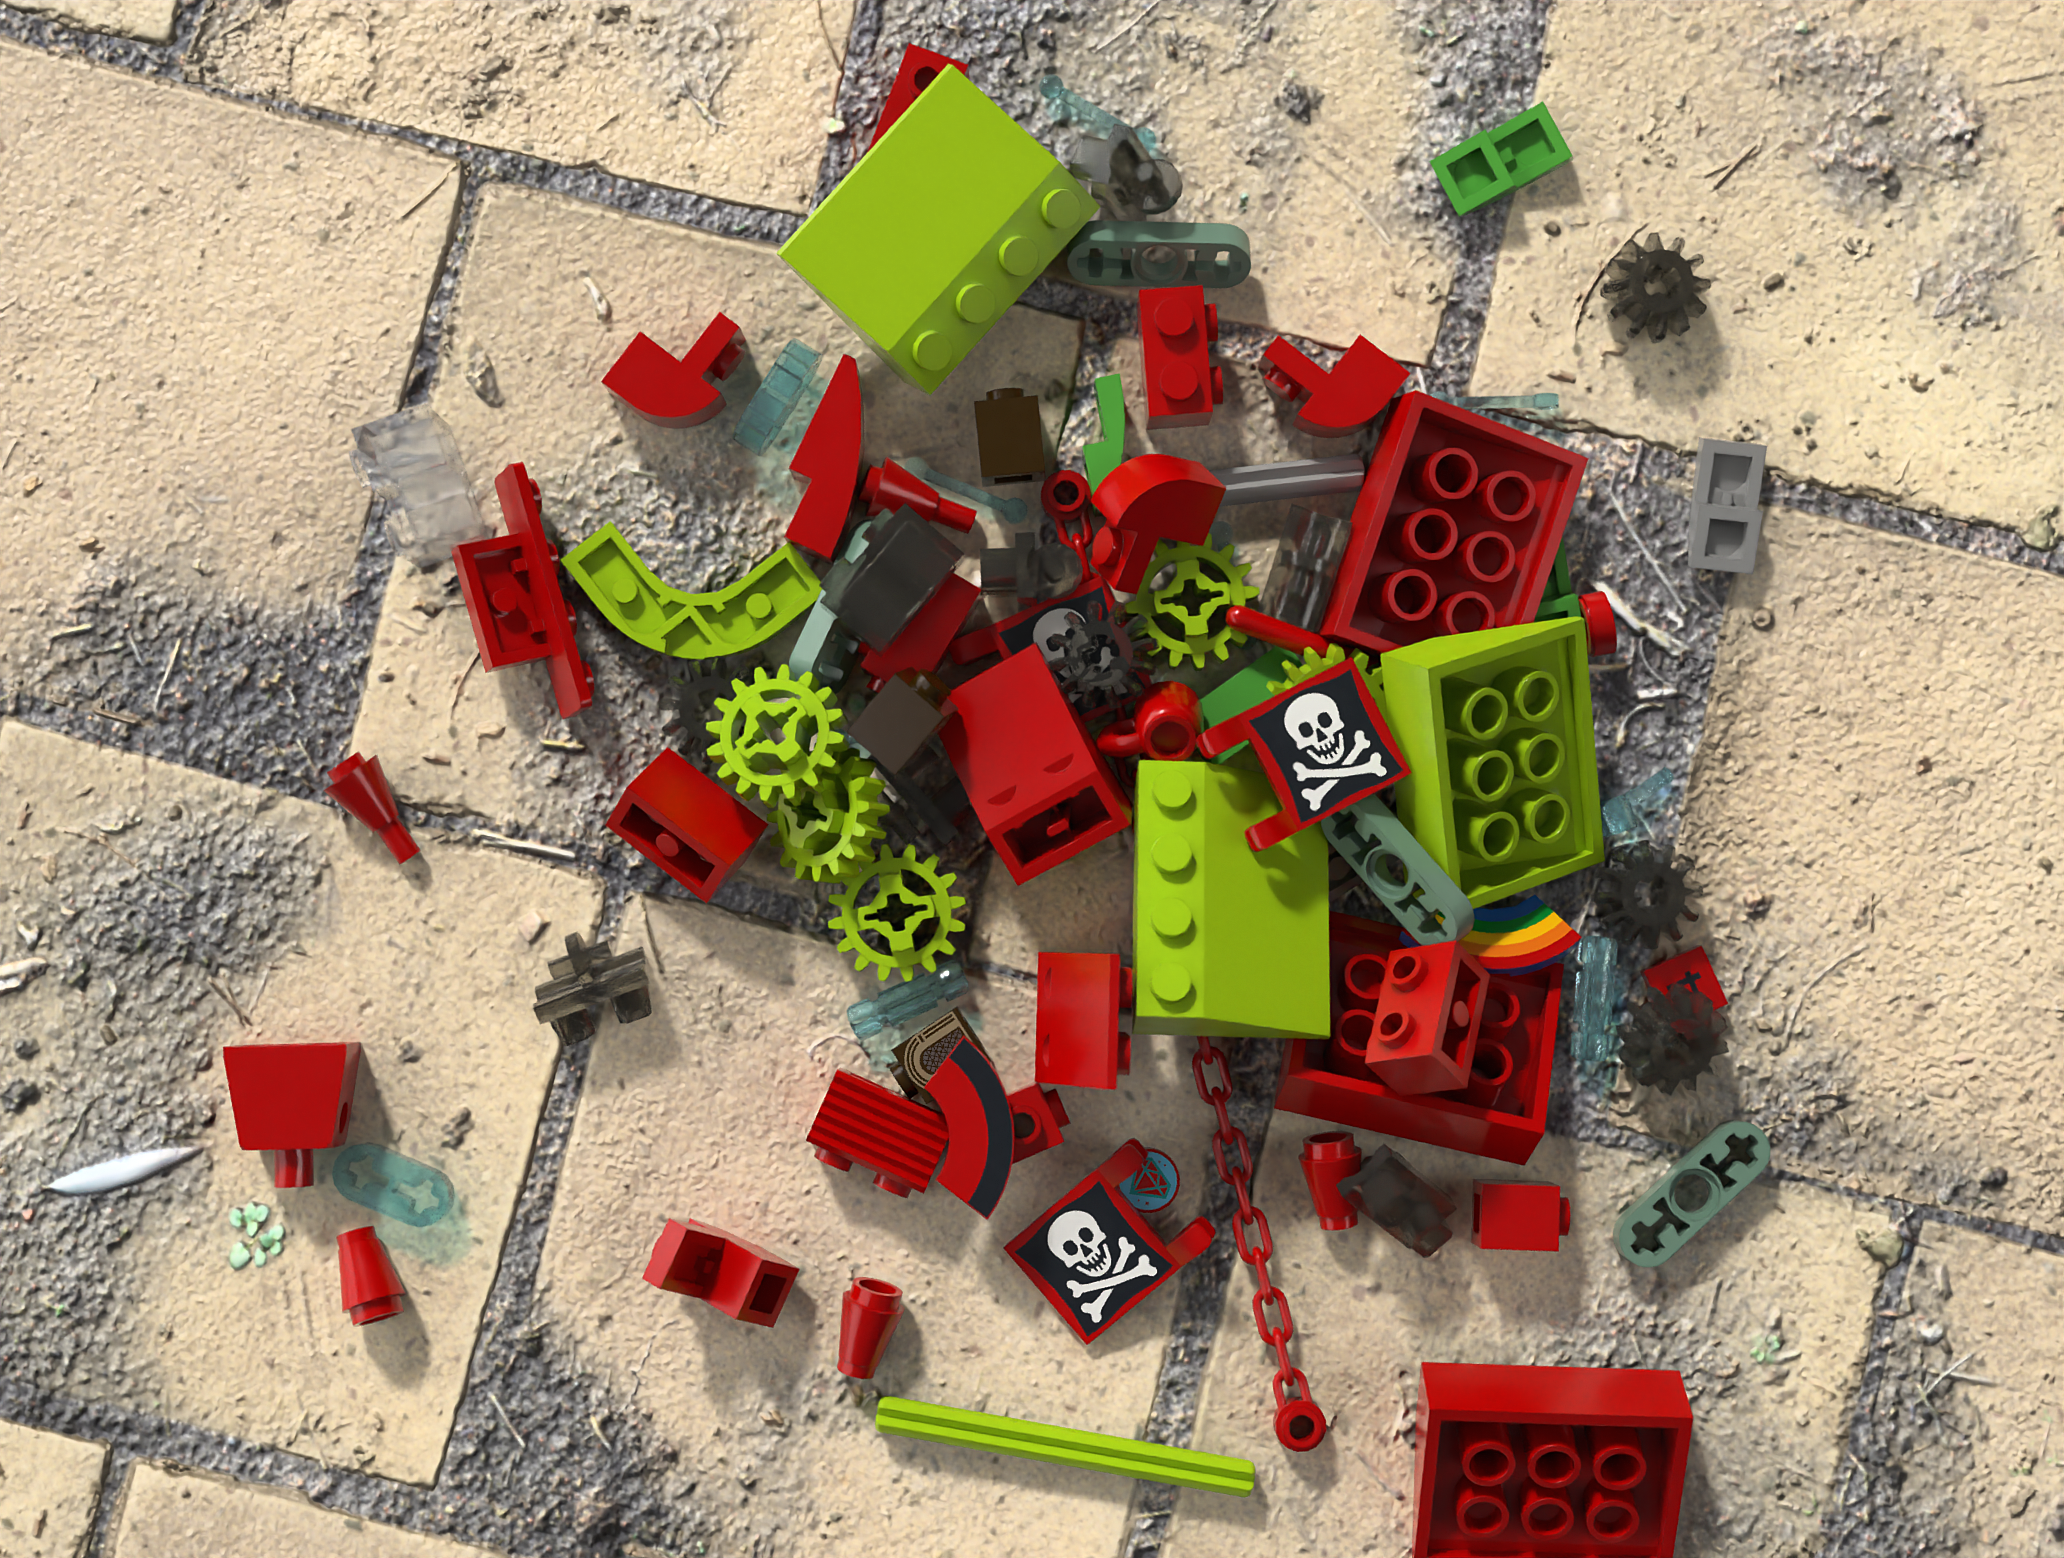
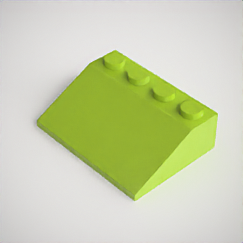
[776,64,1101,395]
[1380,616,1605,911]
[1132,760,1330,1039]

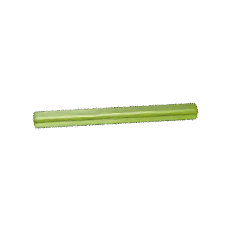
[875,1396,1256,1498]

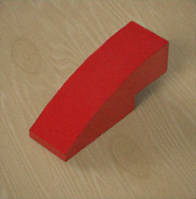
[784,354,865,566]

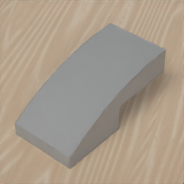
[1688,437,1767,574]

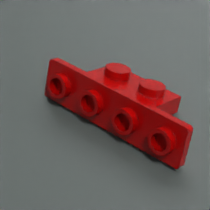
[451,462,595,719]

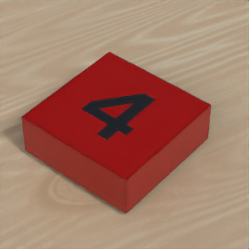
[1640,945,1728,1030]

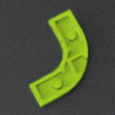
[560,521,824,660]

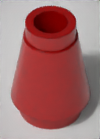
[1298,1131,1362,1231]
[336,1226,406,1327]
[837,1277,905,1379]

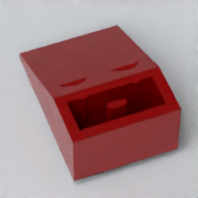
[938,642,1133,886]
[1035,952,1133,1090]

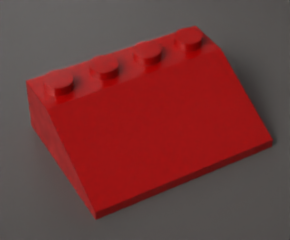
[1312,390,1589,658]
[1274,910,1564,1166]
[1412,1362,1694,1558]

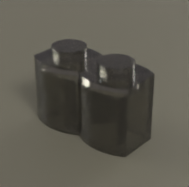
[819,503,965,657]

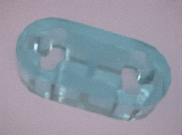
[732,338,823,456]
[332,1142,455,1227]

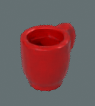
[1096,681,1204,761]

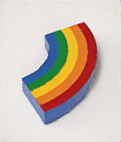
[1398,894,1582,976]

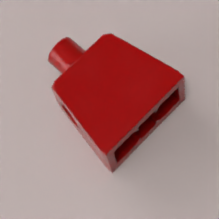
[223,1042,361,1188]

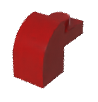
[601,312,746,429]
[1258,334,1410,438]
[1090,454,1227,595]
[642,1218,800,1328]

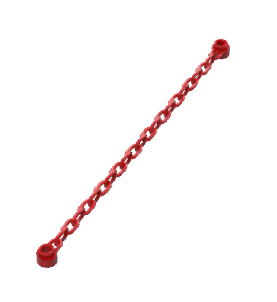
[1040,470,1326,1452]

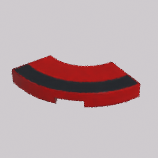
[924,1035,1015,1220]

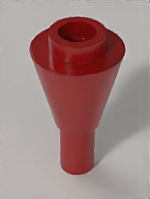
[857,457,977,534]
[323,751,421,865]

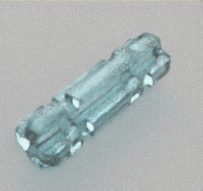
[1570,935,1618,1062]
[846,960,969,1040]

